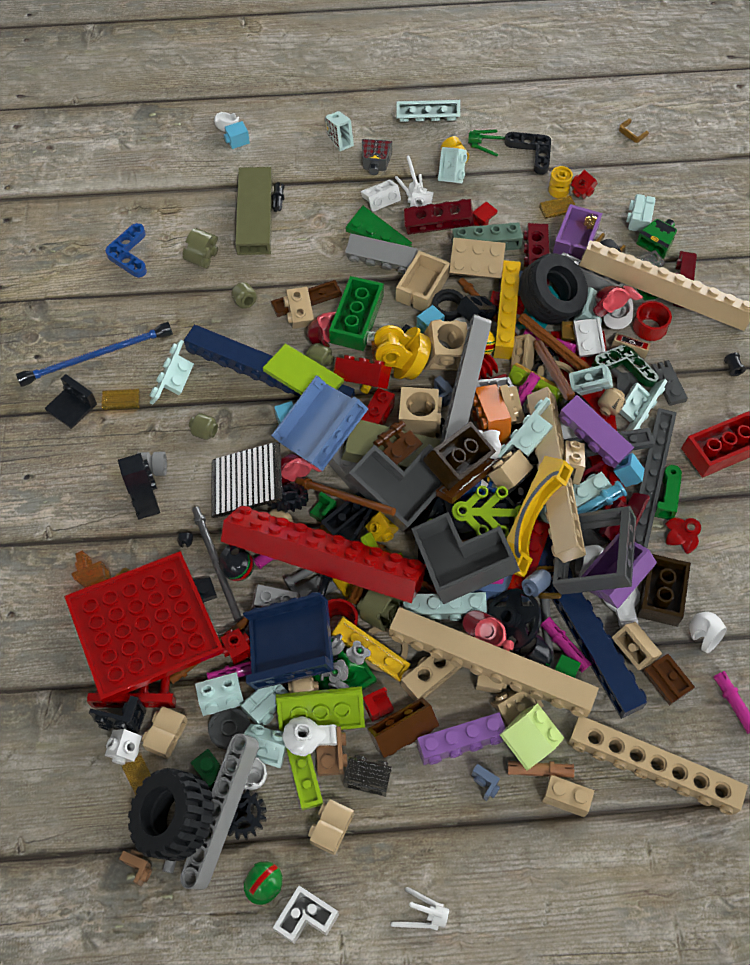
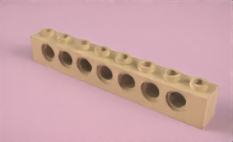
[568,717,748,815]

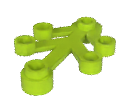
[452,485,522,537]

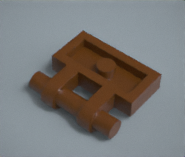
[373,420,423,466]

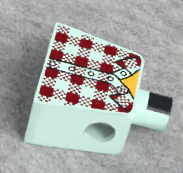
[325,111,354,151]

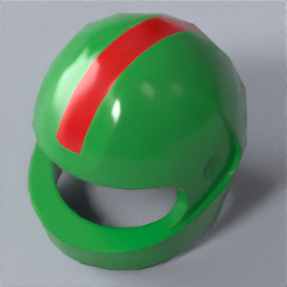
[244,861,283,905]

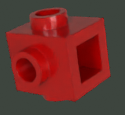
[571,170,598,199]
[220,628,251,665]

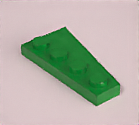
[346,205,412,247]

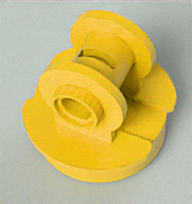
[374,325,431,380]

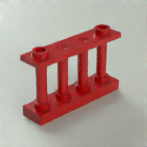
[87,676,176,708]

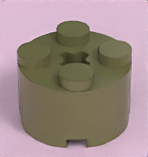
[183,228,218,269]
[357,590,404,631]

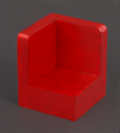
[473,202,498,226]
[363,687,394,722]

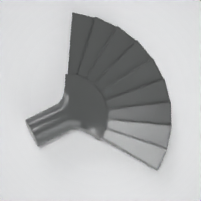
[610,368,642,397]

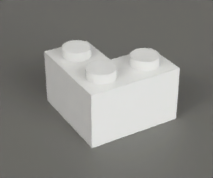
[273,886,339,944]

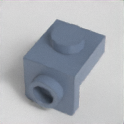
[434,376,453,407]

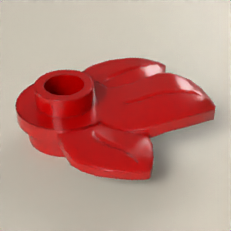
[665,517,701,554]

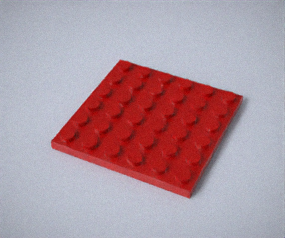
[64,551,224,703]

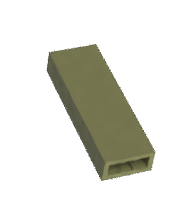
[235,167,273,255]
[341,420,441,471]

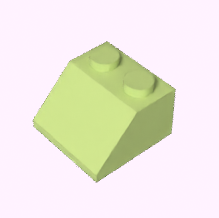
[500,703,564,770]

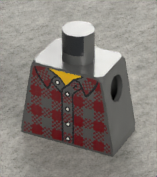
[362,139,392,175]

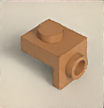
[119,850,152,887]

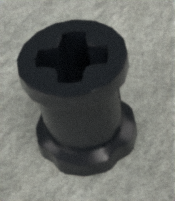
[724,352,746,377]

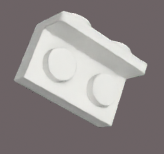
[361,180,401,212]

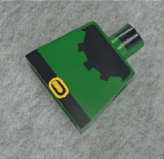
[636,219,677,259]

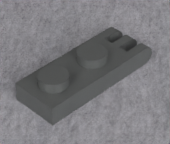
[651,360,688,406]

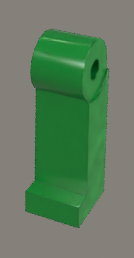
[654,465,682,520]

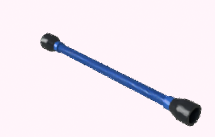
[16,322,173,387]

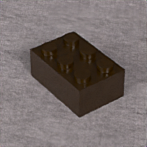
[423,421,496,491]
[637,554,691,627]

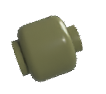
[231,282,257,308]
[306,343,334,368]
[189,413,218,440]

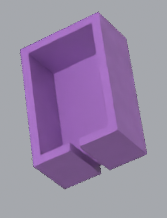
[553,204,602,260]
[581,533,657,609]

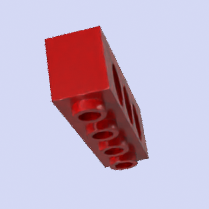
[361,388,395,425]

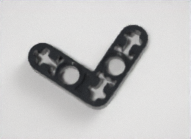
[504,132,551,175]

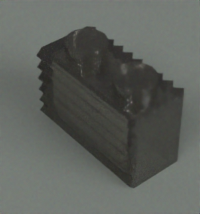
[343,755,392,797]

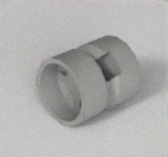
[137,452,167,476]

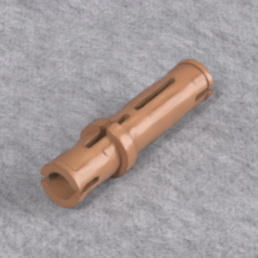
[507,761,574,779]

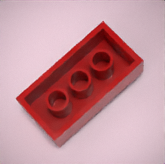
[681,411,750,478]

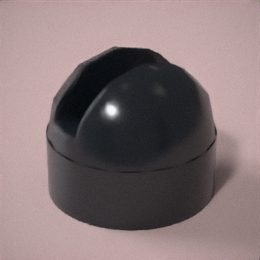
[177,533,193,548]

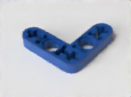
[105,223,147,278]

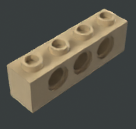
[401,629,468,702]

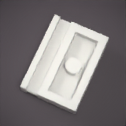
[573,318,606,358]

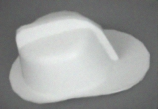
[604,298,633,330]

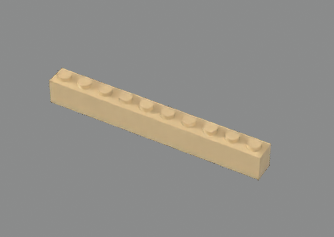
[579,240,750,331]
[526,387,586,563]
[389,607,599,717]

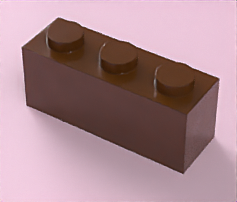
[367,697,440,758]

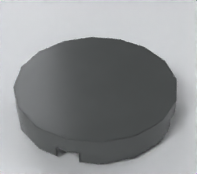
[208,708,250,750]

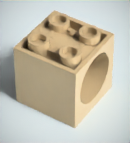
[423,320,467,371]
[399,387,442,438]

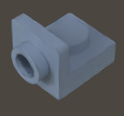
[471,764,500,801]

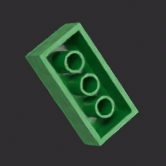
[329,276,384,351]

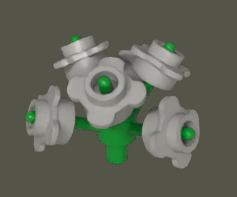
[319,634,371,689]

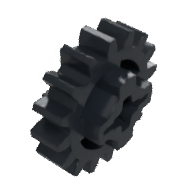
[267,482,309,513]
[220,789,267,840]

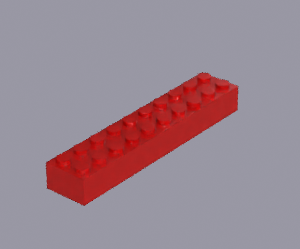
[221,506,427,603]

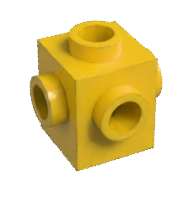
[365,512,399,542]

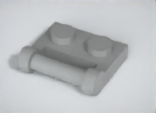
[284,569,337,598]

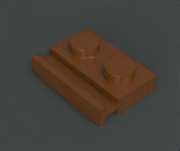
[643,654,695,706]

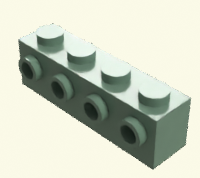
[451,222,523,251]

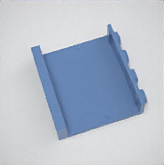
[271,375,368,471]

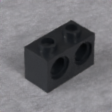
[456,295,499,323]

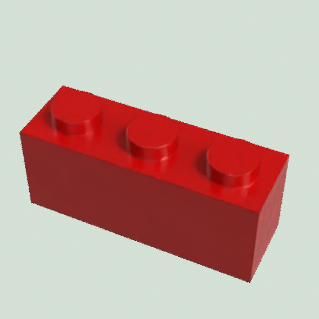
[333,355,392,389]

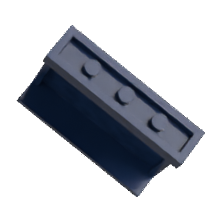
[243,592,334,690]

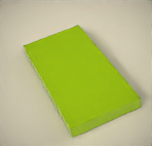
[263,343,344,395]
[276,686,365,732]

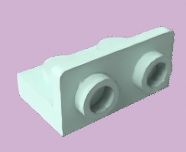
[438,147,467,184]
[244,724,286,768]

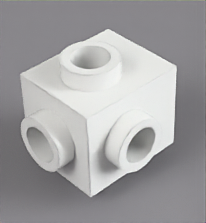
[408,187,434,207]
[105,729,142,765]

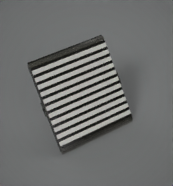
[211,442,282,518]

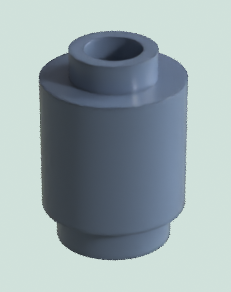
[522,569,552,597]

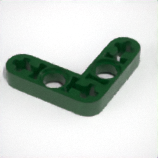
[591,345,659,388]

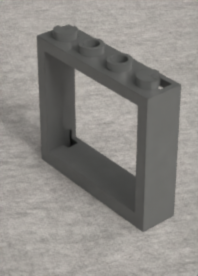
[551,506,636,595]

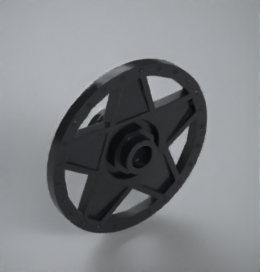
[487,589,541,650]

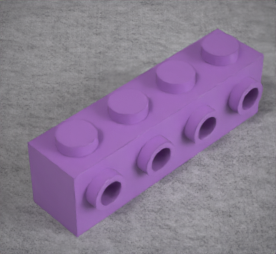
[558,395,634,469]
[417,712,505,765]

